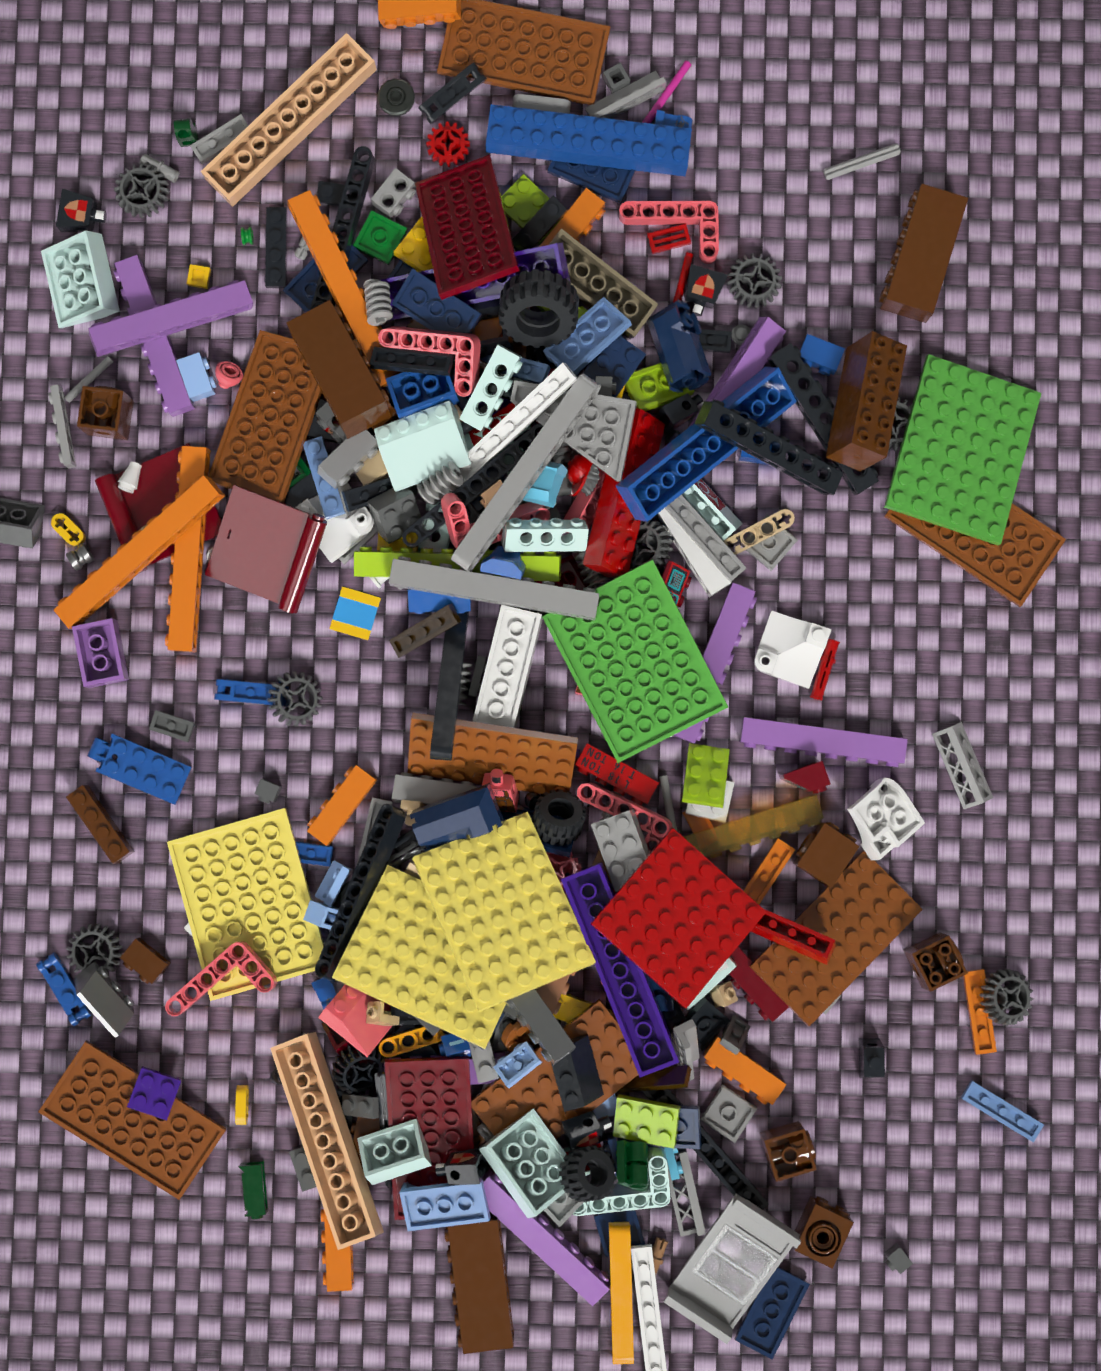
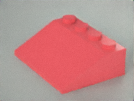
[318,984,392,1057]

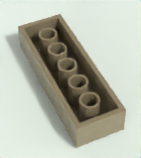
[549,229,658,339]

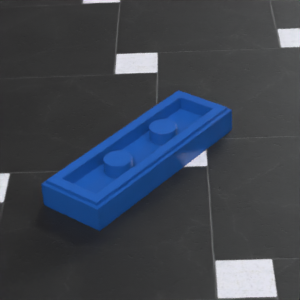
[296,842,334,867]

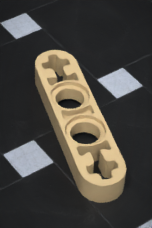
[724,509,795,555]

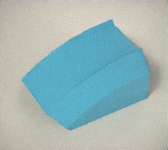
[523,462,568,508]

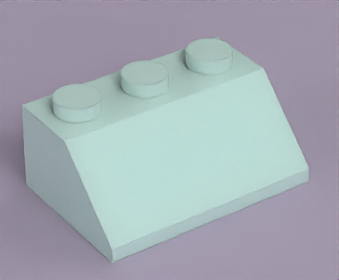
[357,1119,432,1185]

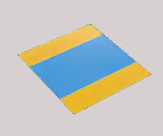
[330,587,381,640]

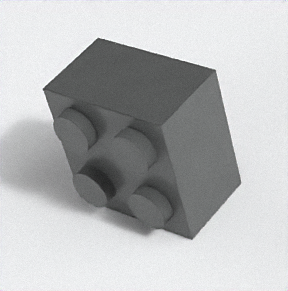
[367,488,424,544]

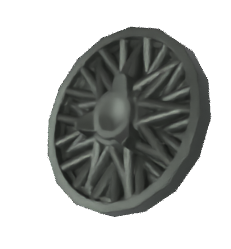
[377,79,415,116]

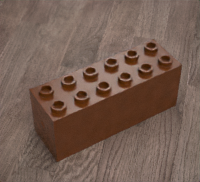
[878,184,968,323]
[286,300,392,439]
[826,331,907,471]
[444,1213,514,1354]

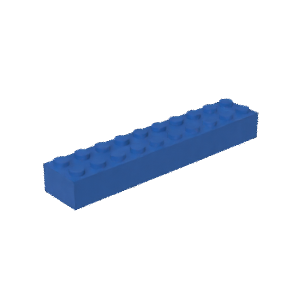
[486,104,692,177]
[616,367,797,522]

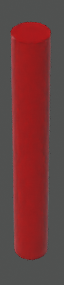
[673,252,693,303]

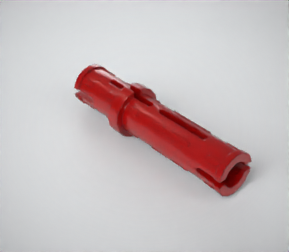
[810,639,840,701]

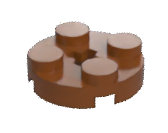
[501,1018,535,1052]

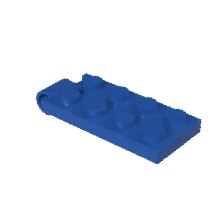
[87,734,192,805]

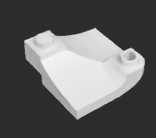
[295,482,374,563]
[754,611,831,689]
[847,778,925,860]

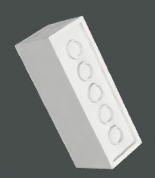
[473,604,543,728]

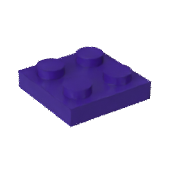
[127,1066,182,1120]

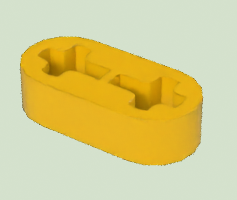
[51,513,86,547]
[235,1085,249,1125]

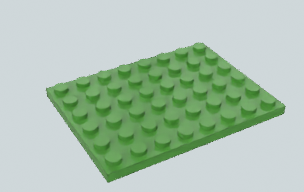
[884,354,1041,545]
[542,559,728,763]

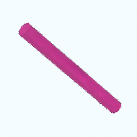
[642,60,692,124]

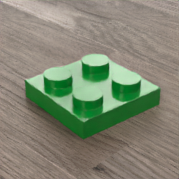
[353,210,408,265]

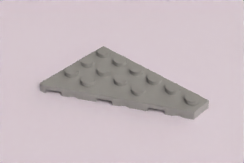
[510,380,637,482]

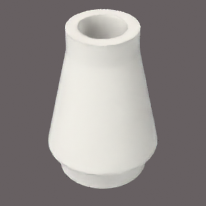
[118,461,142,493]

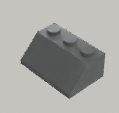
[0,498,45,549]
[75,962,134,1038]

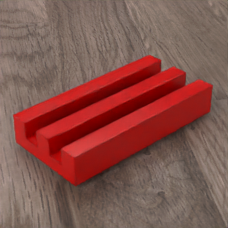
[647,224,691,254]

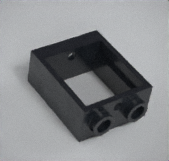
[468,298,513,358]

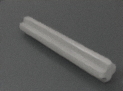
[823,143,901,180]

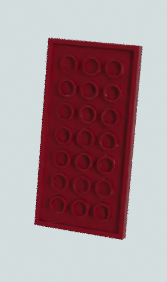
[415,154,520,300]
[385,1056,474,1220]

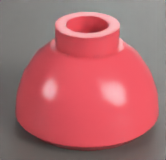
[215,361,243,389]

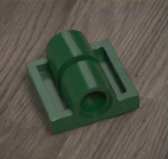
[616,1140,649,1192]

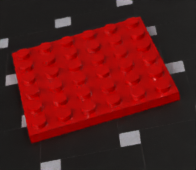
[590,828,766,1008]

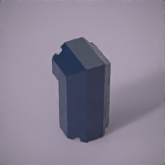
[647,299,711,393]
[410,783,504,852]

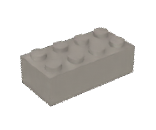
[591,809,650,893]

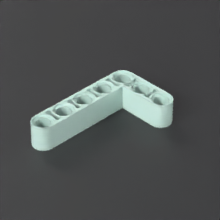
[573,1147,670,1216]

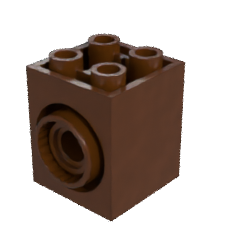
[77,386,134,440]
[793,822,860,888]
[903,932,968,992]
[759,1121,817,1182]
[793,1196,854,1269]

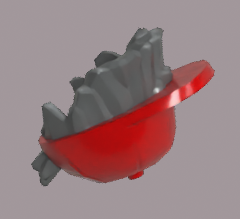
[567,453,600,496]

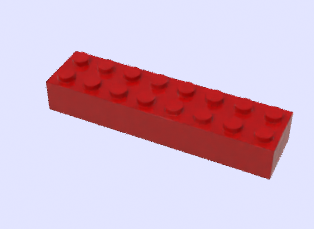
[583,409,665,578]

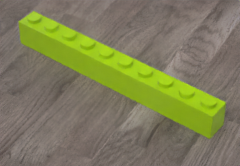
[354,546,561,581]

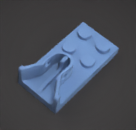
[543,297,632,384]
[399,1179,491,1231]

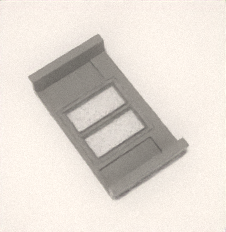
[664,1194,801,1344]

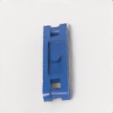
[214,679,289,706]
[36,952,92,1026]

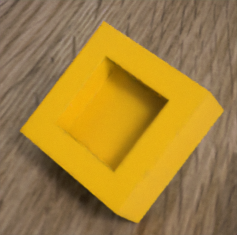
[187,264,211,289]

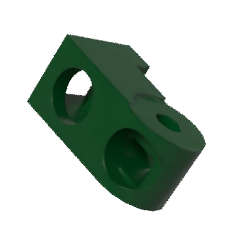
[173,118,198,147]

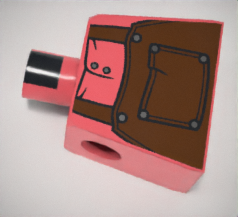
[482,769,519,812]

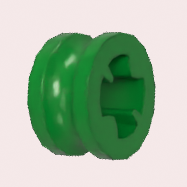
[241,226,254,246]

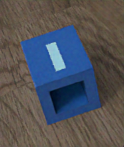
[438,1034,471,1057]

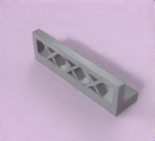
[585,71,666,119]
[932,722,993,809]
[673,1019,699,1081]
[666,1149,706,1237]

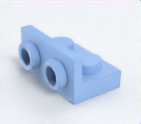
[315,861,352,907]
[493,1041,542,1088]

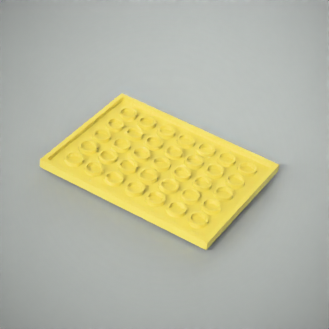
[167,808,324,1001]
[412,812,596,1012]
[332,865,506,1049]

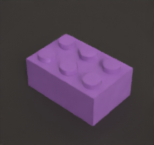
[72,618,129,688]

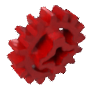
[426,121,470,167]

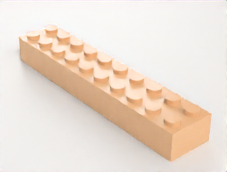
[201,33,377,207]
[270,1032,384,1250]

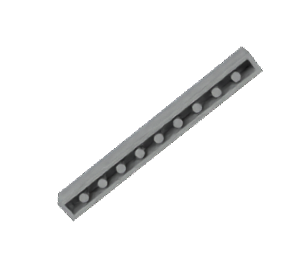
[389,556,599,621]

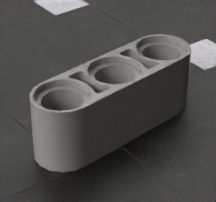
[512,94,571,114]

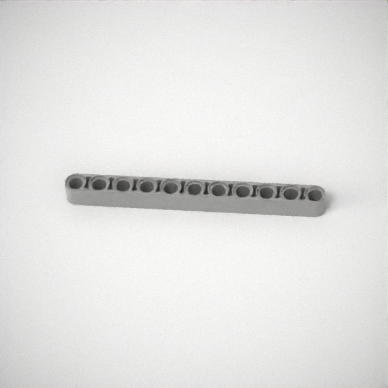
[451,373,601,572]

